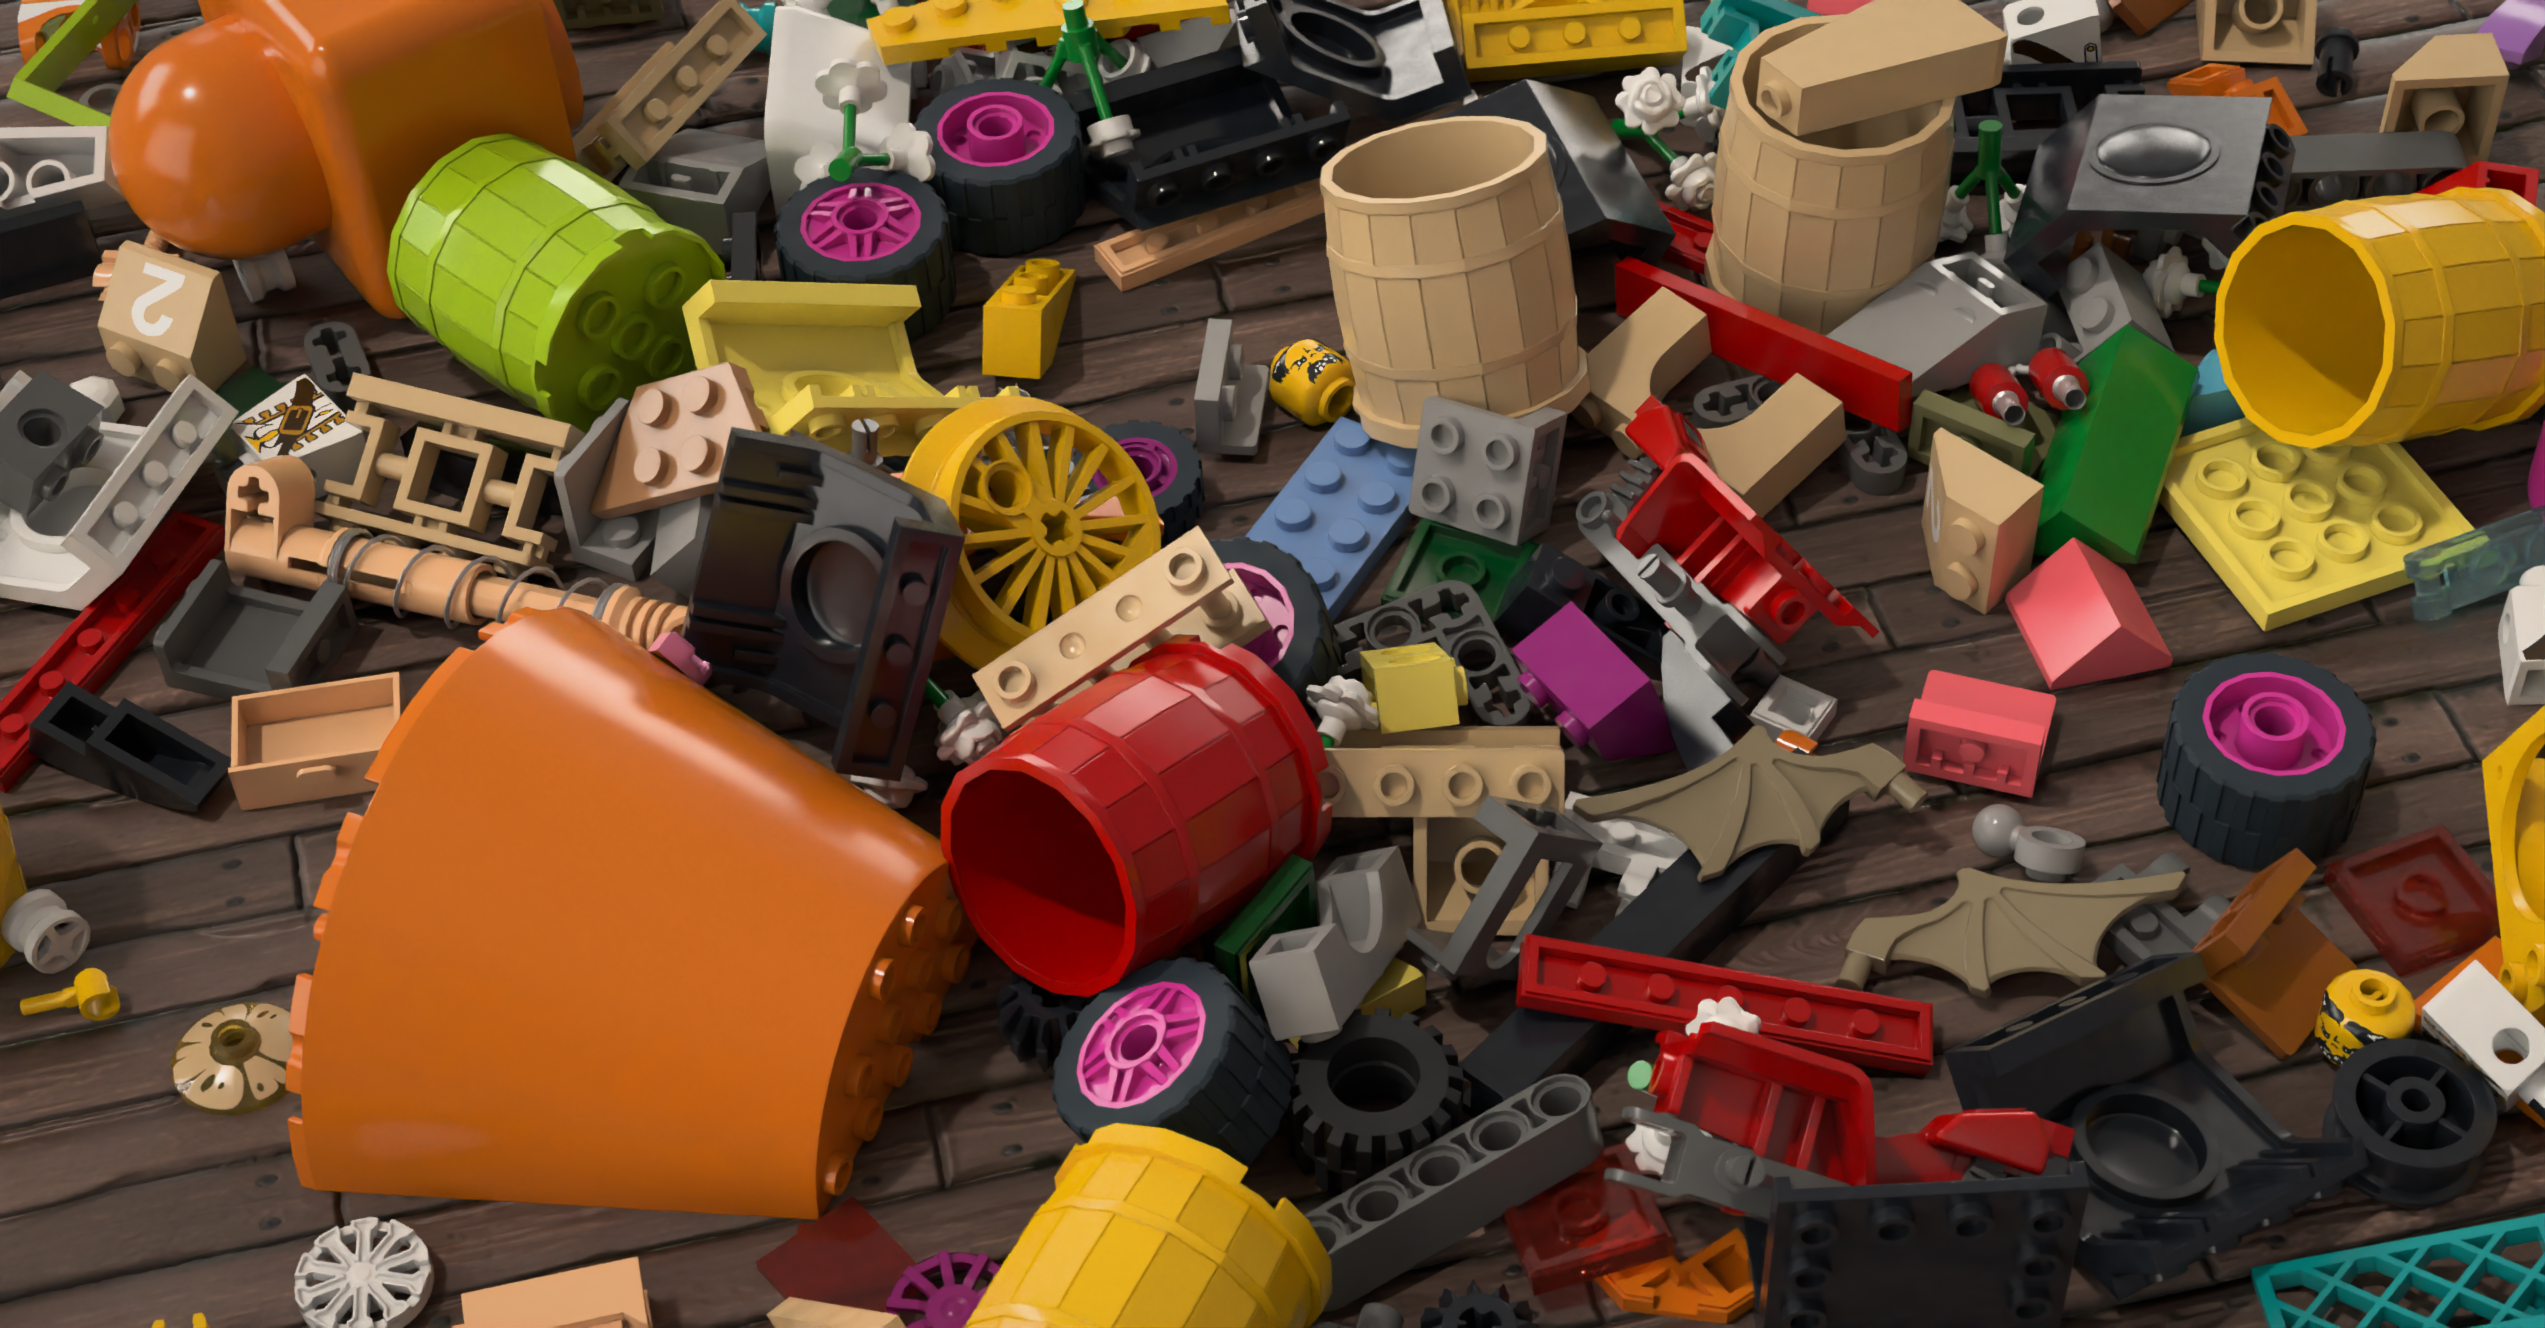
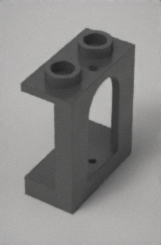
[1404,795,1603,984]

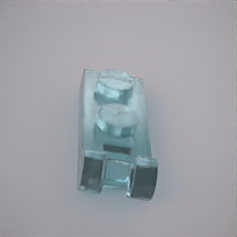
[2403,505,2545,621]

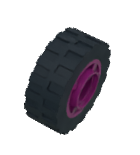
[1072,420,1205,545]

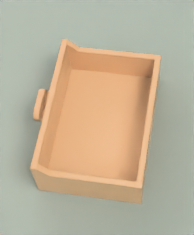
[228,672,408,811]

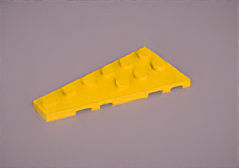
[866,0,1231,65]

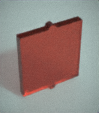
[756,1196,928,1313]

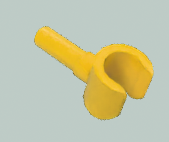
[20,968,120,1021]

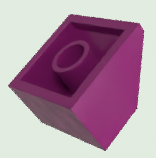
[1511,601,1677,761]

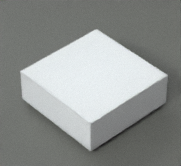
[1750,675,1838,742]

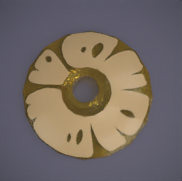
[170,1002,293,1116]

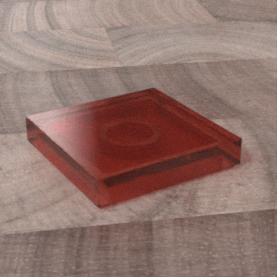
[2323,824,2501,977]
[1500,1142,1674,1296]

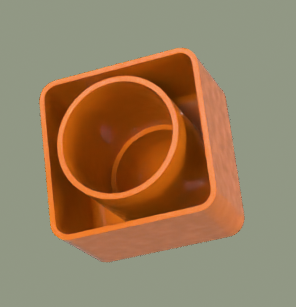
[108,0,584,320]

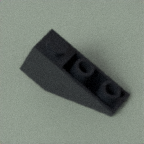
[1493,542,1670,681]

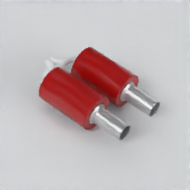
[1969,347,2089,426]

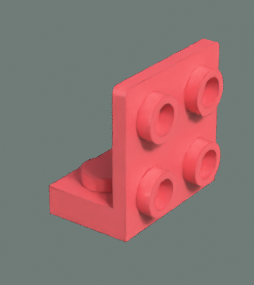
[1903,670,2057,798]

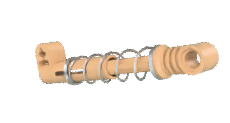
[224,455,688,650]

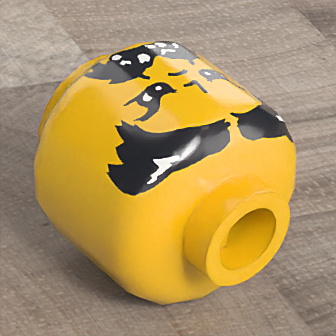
[1269,338,1356,426]
[2314,969,2416,1067]

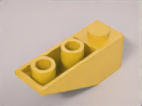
[982,258,1076,379]

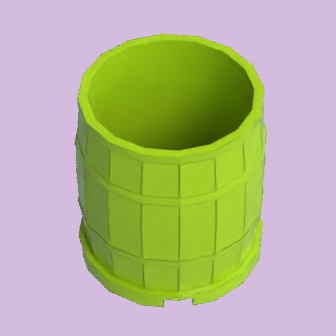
[387,132,727,434]

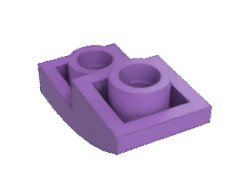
[2476,0,2545,69]

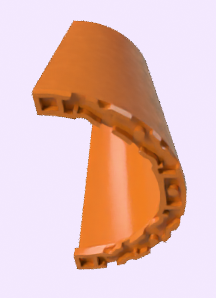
[285,605,979,1220]

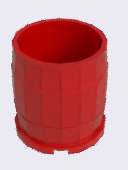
[941,634,1333,997]

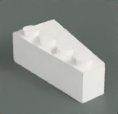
[0,126,126,221]

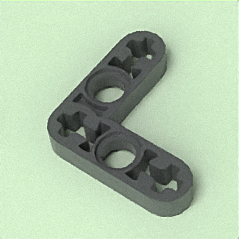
[1692,374,1908,496]
[1334,580,1534,726]

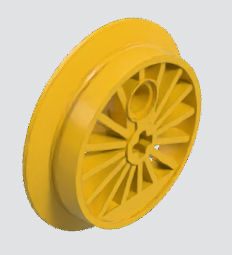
[901,396,1161,670]

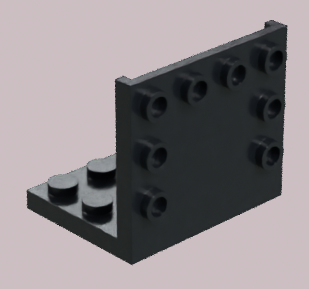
[1739,1161,2090,1328]

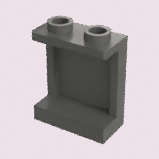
[153,559,359,701]

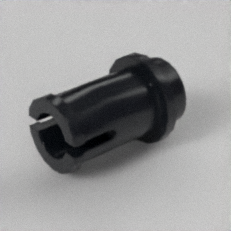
[2314,27,2360,97]

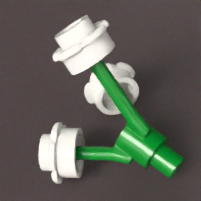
[1025,0,1151,160]

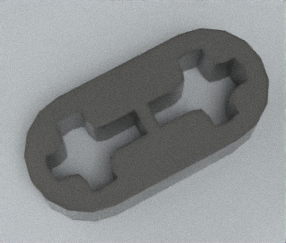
[303,321,372,413]

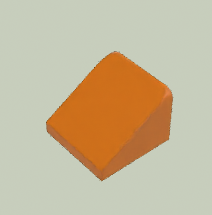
[2166,63,2247,96]

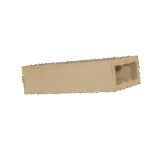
[1756,0,2008,137]

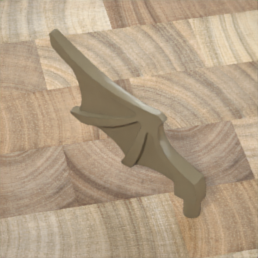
[1572,725,1928,883]
[1836,868,2187,999]

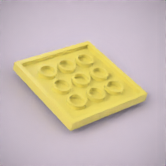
[2158,417,2487,632]

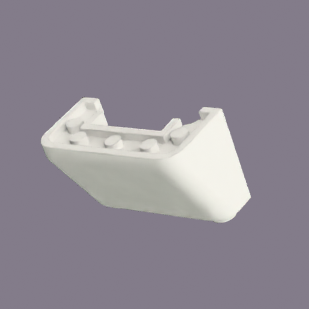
[764,5,928,222]

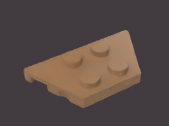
[590,362,770,520]

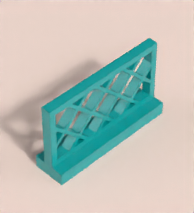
[2251,1213,2545,1328]

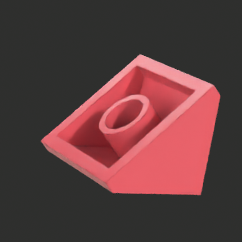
[2005,537,2173,690]

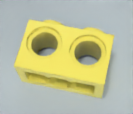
[1359,642,1468,734]

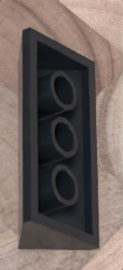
[0,200,103,300]

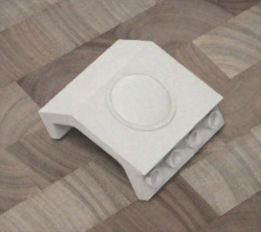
[0,370,239,611]

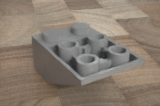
[618,128,771,255]
[1825,251,2048,399]

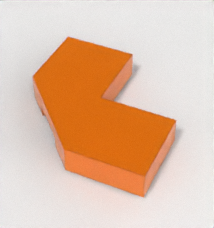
[1577,1214,1754,1324]

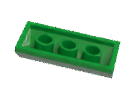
[2033,324,2200,564]

